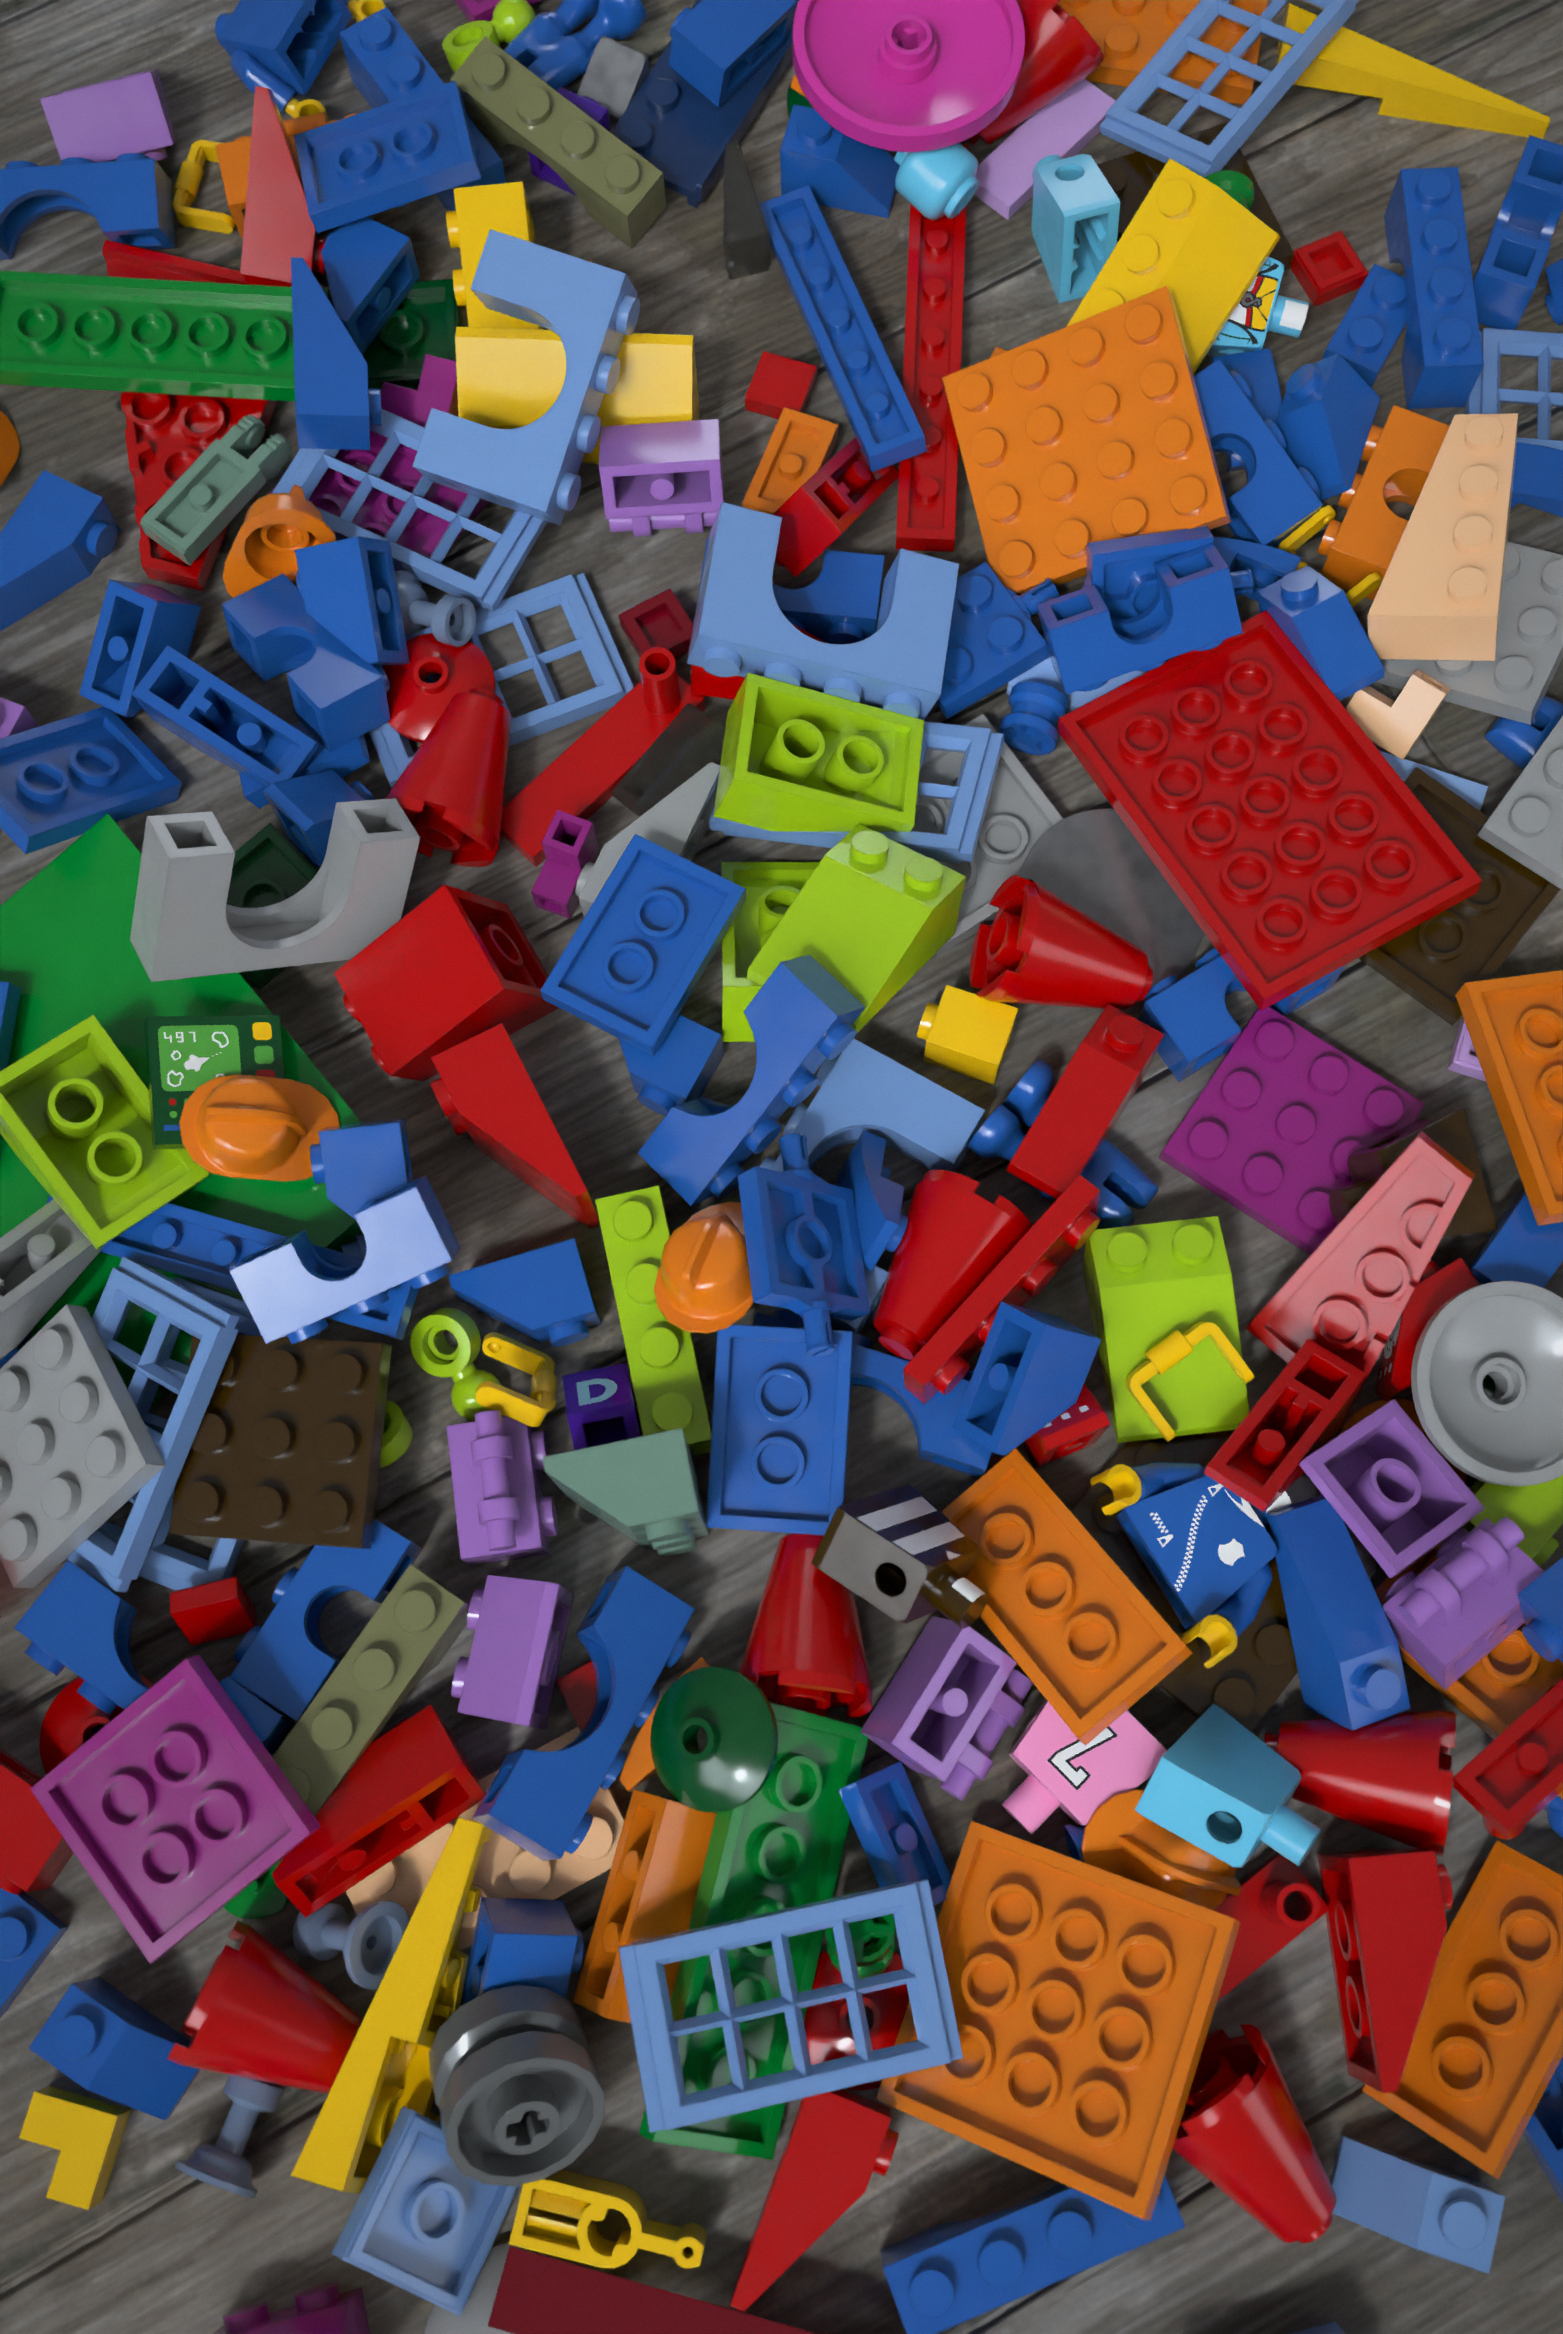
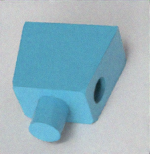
[1031,154,1120,304]
[1135,1703,1321,1868]

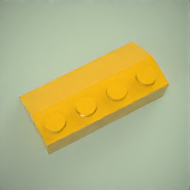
[1066,158,1280,375]
[455,327,700,465]

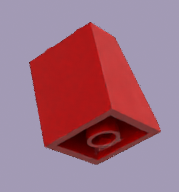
[334,884,559,1081]

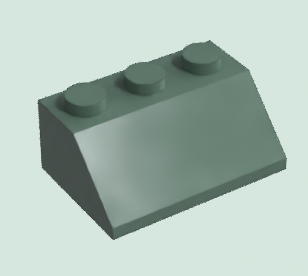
[542,1428,709,1557]

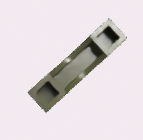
[449,37,667,249]
[272,1564,470,1817]

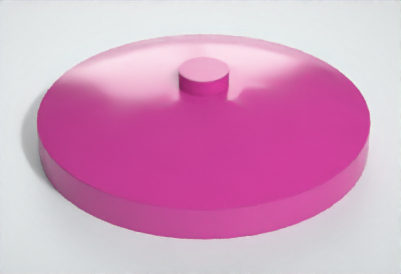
[792,0,1025,152]

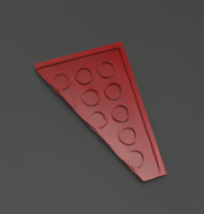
[102,240,292,592]

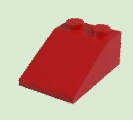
[430,1023,600,1229]
[1317,1847,1453,2093]

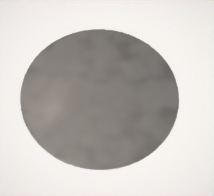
[1019,809,1204,989]

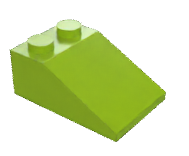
[713,673,924,832]
[747,824,966,1034]
[721,862,820,1042]
[0,1015,210,1250]
[1082,1216,1250,1443]

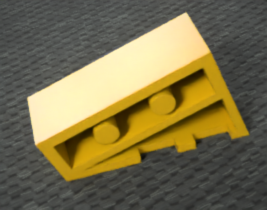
[446,181,543,330]

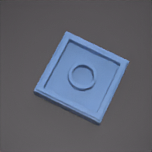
[332,2106,519,2316]

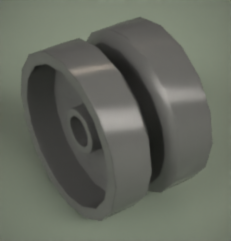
[429,1985,605,2186]

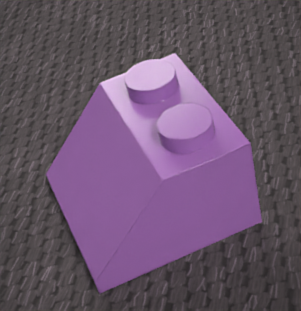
[40,68,177,162]
[1299,1399,1485,1578]
[451,1575,575,1730]

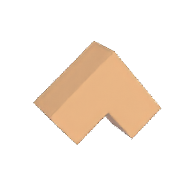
[1346,670,1451,760]

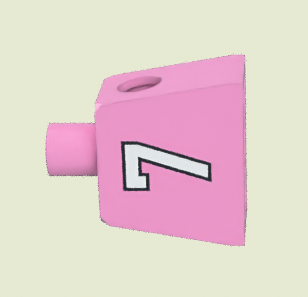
[1002,1698,1167,1835]

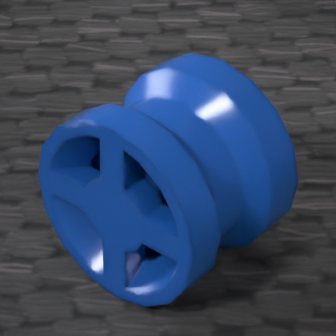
[998,681,1069,755]

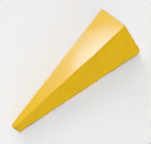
[1276,3,1550,139]
[290,1818,492,2194]

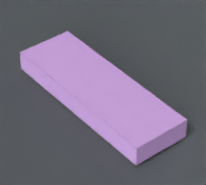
[974,78,1115,220]

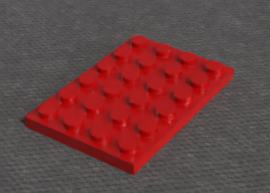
[1058,610,1482,1011]

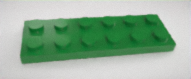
[0,271,333,402]
[639,1702,868,2160]

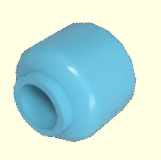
[894,143,980,220]

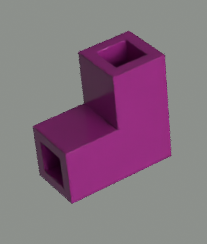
[381,354,459,428]
[531,810,600,920]

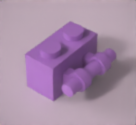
[599,419,725,537]
[447,1411,558,1566]
[1383,1517,1545,1690]
[860,1616,1033,1801]

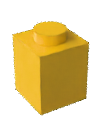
[917,985,1018,1085]

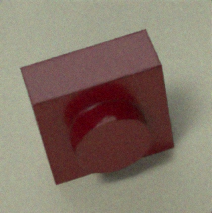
[619,588,693,658]

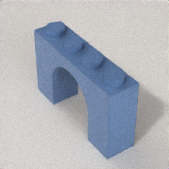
[412,229,640,525]
[687,502,959,720]
[760,1039,985,1334]

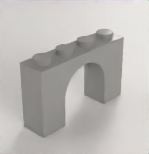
[130,798,420,982]

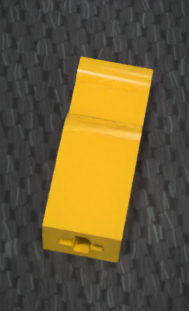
[509,2169,708,2269]

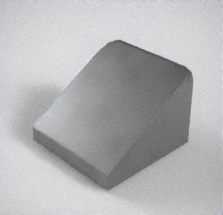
[577,36,650,123]

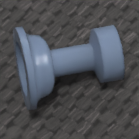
[395,570,476,647]
[293,1900,410,1990]
[175,2075,284,2198]

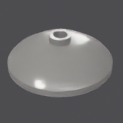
[1411,1281,1563,1486]

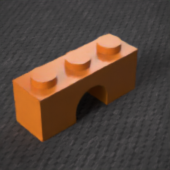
[1317,405,1450,601]

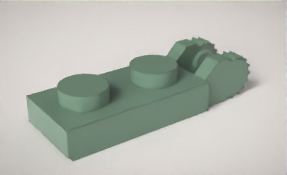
[140,414,293,566]

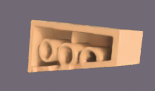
[1367,413,1518,661]

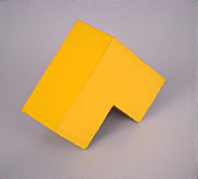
[19,2086,131,2210]

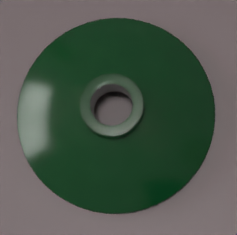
[650,1667,778,1812]

